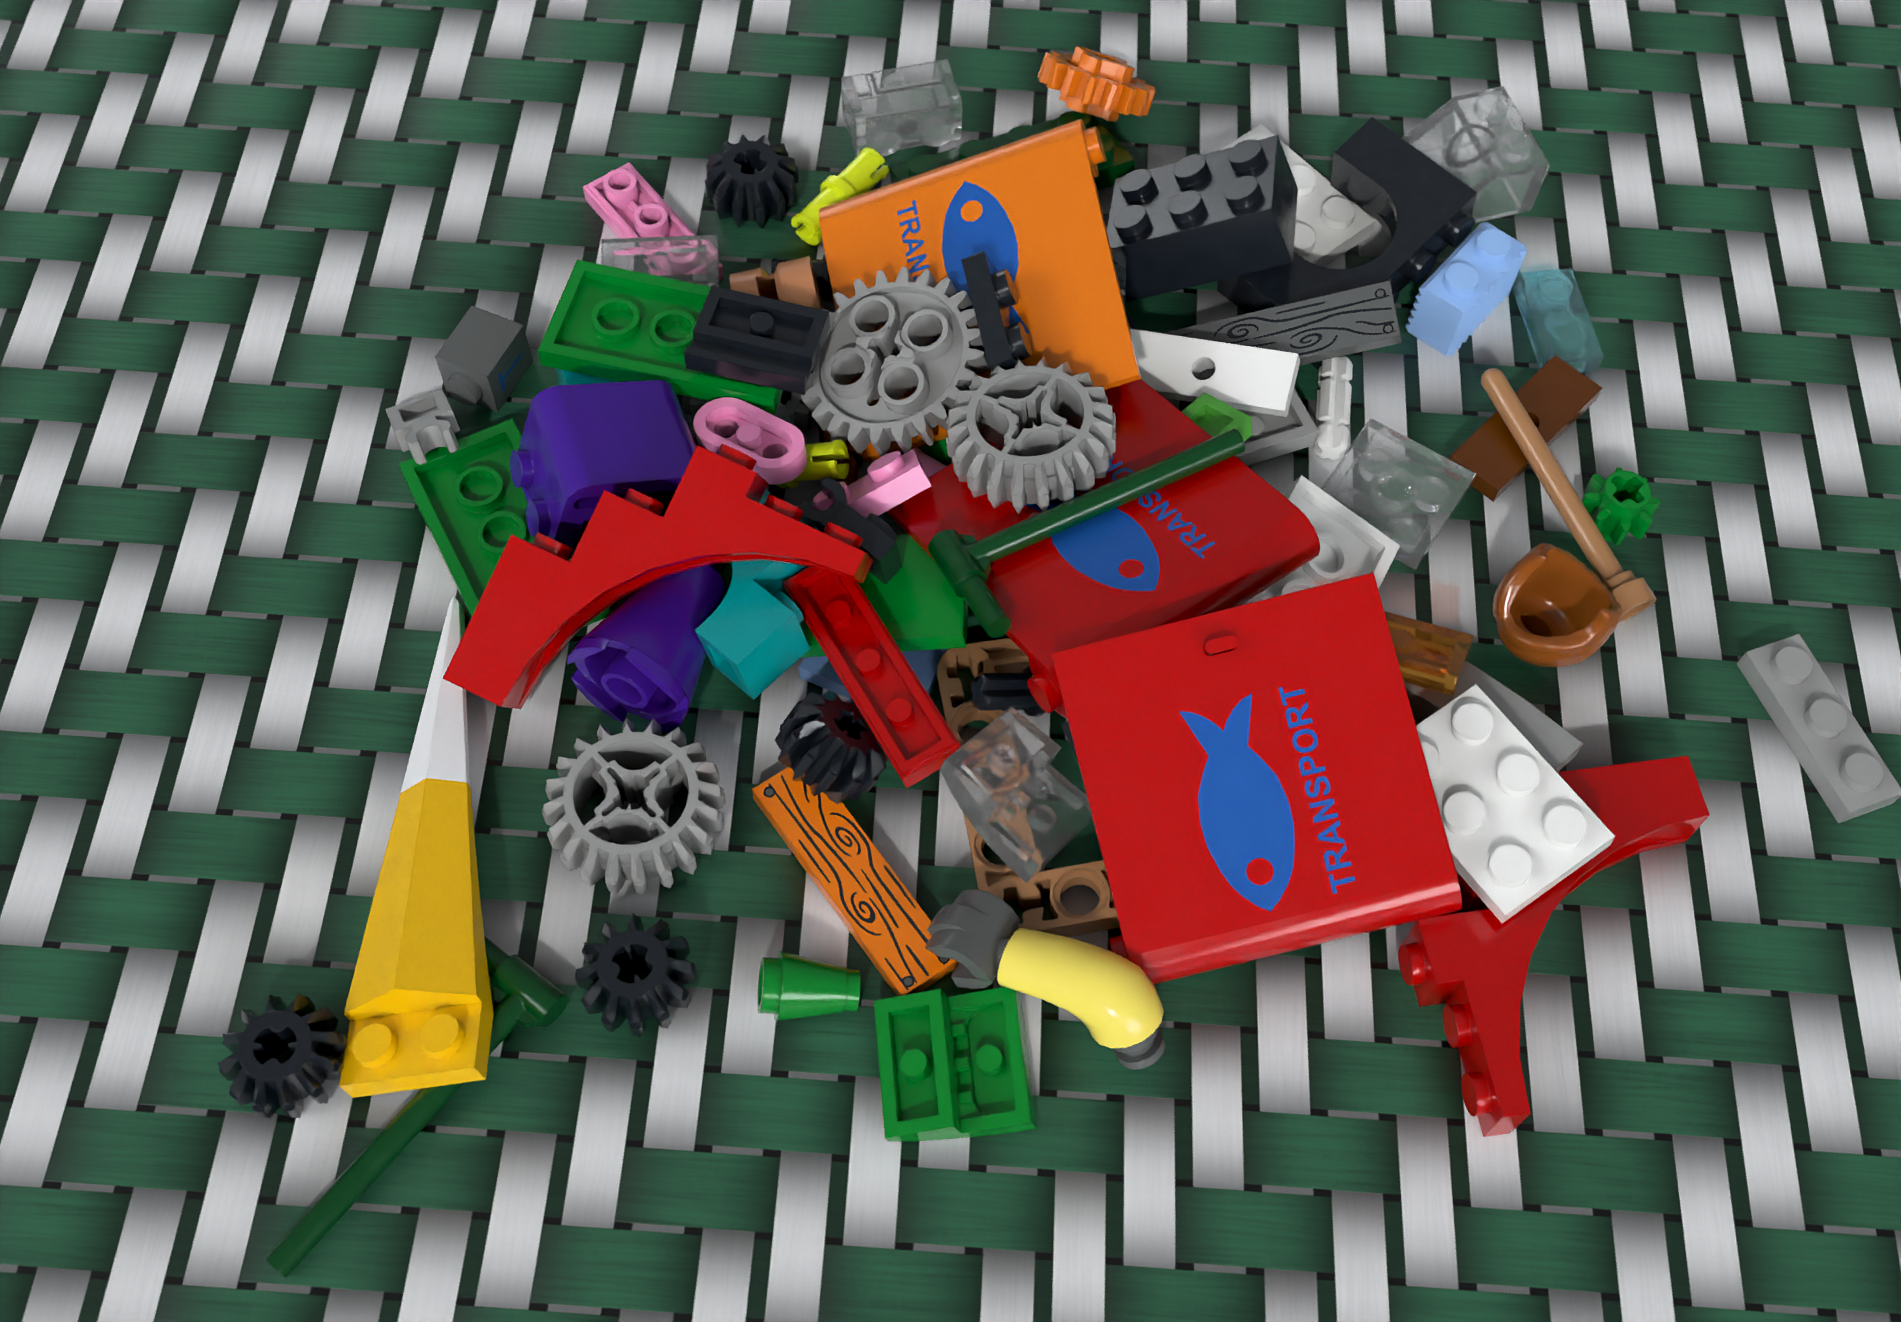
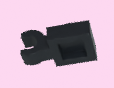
[799,477,902,585]

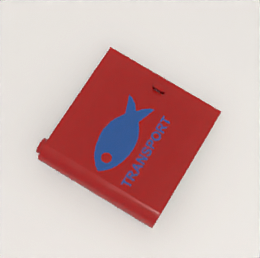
[886,379,1320,718]
[1051,572,1462,985]

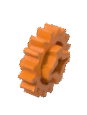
[1038,46,1156,122]

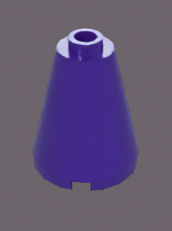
[567,564,726,733]

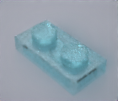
[1512,268,1604,372]

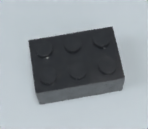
[1107,135,1298,302]

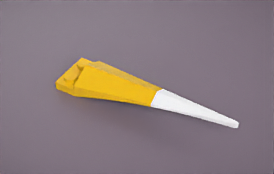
[339,597,494,1098]

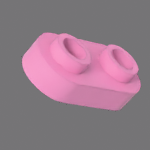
[693,397,807,485]

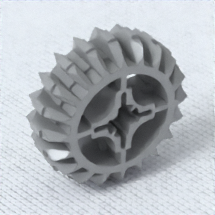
[946,356,1116,515]
[542,717,726,896]

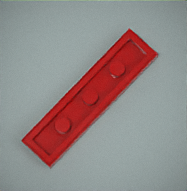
[782,566,964,789]

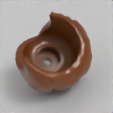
[1492,543,1623,667]

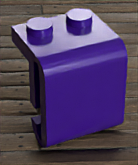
[510,380,696,559]

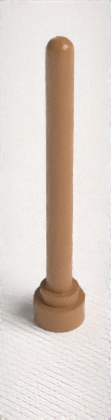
[1481,368,1657,623]

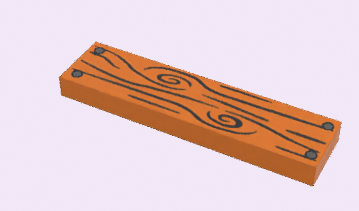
[752,767,959,996]

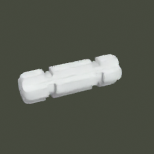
[1313,356,1353,461]

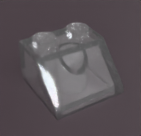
[1402,86,1550,223]

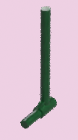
[928,428,1245,638]
[264,936,569,1278]

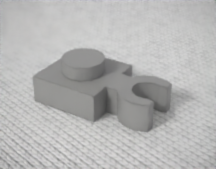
[385,388,461,465]

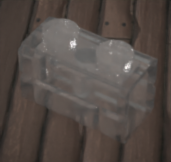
[841,59,963,157]

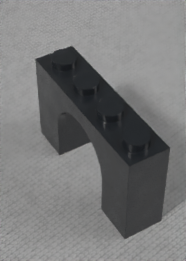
[1217,117,1478,370]

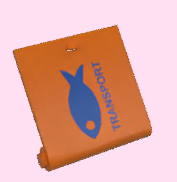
[819,119,1141,462]

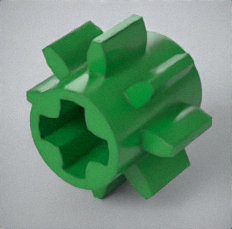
[1581,467,1660,546]

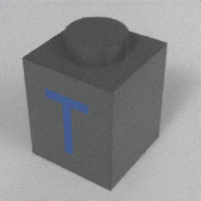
[435,306,533,413]

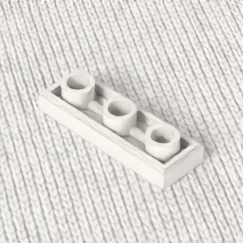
[1130,329,1300,417]

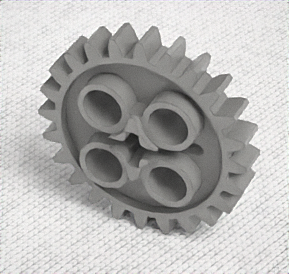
[801,267,991,456]

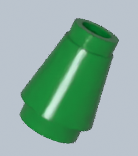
[757,951,861,1021]

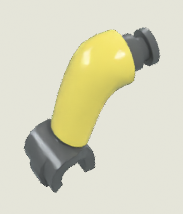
[925,889,1165,1070]

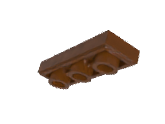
[1446,355,1602,502]

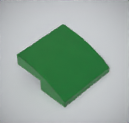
[874,987,1037,1142]

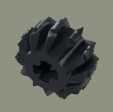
[705,133,799,229]
[775,690,888,804]
[575,913,697,1038]
[218,994,347,1119]

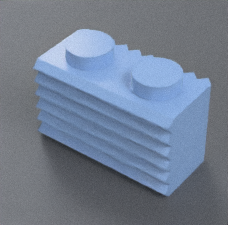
[1405,222,1527,356]

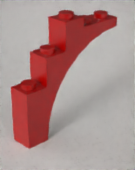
[442,444,874,710]
[1398,756,1710,1137]

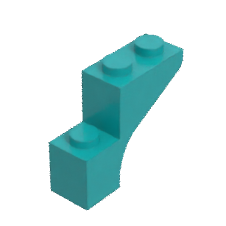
[695,489,811,700]

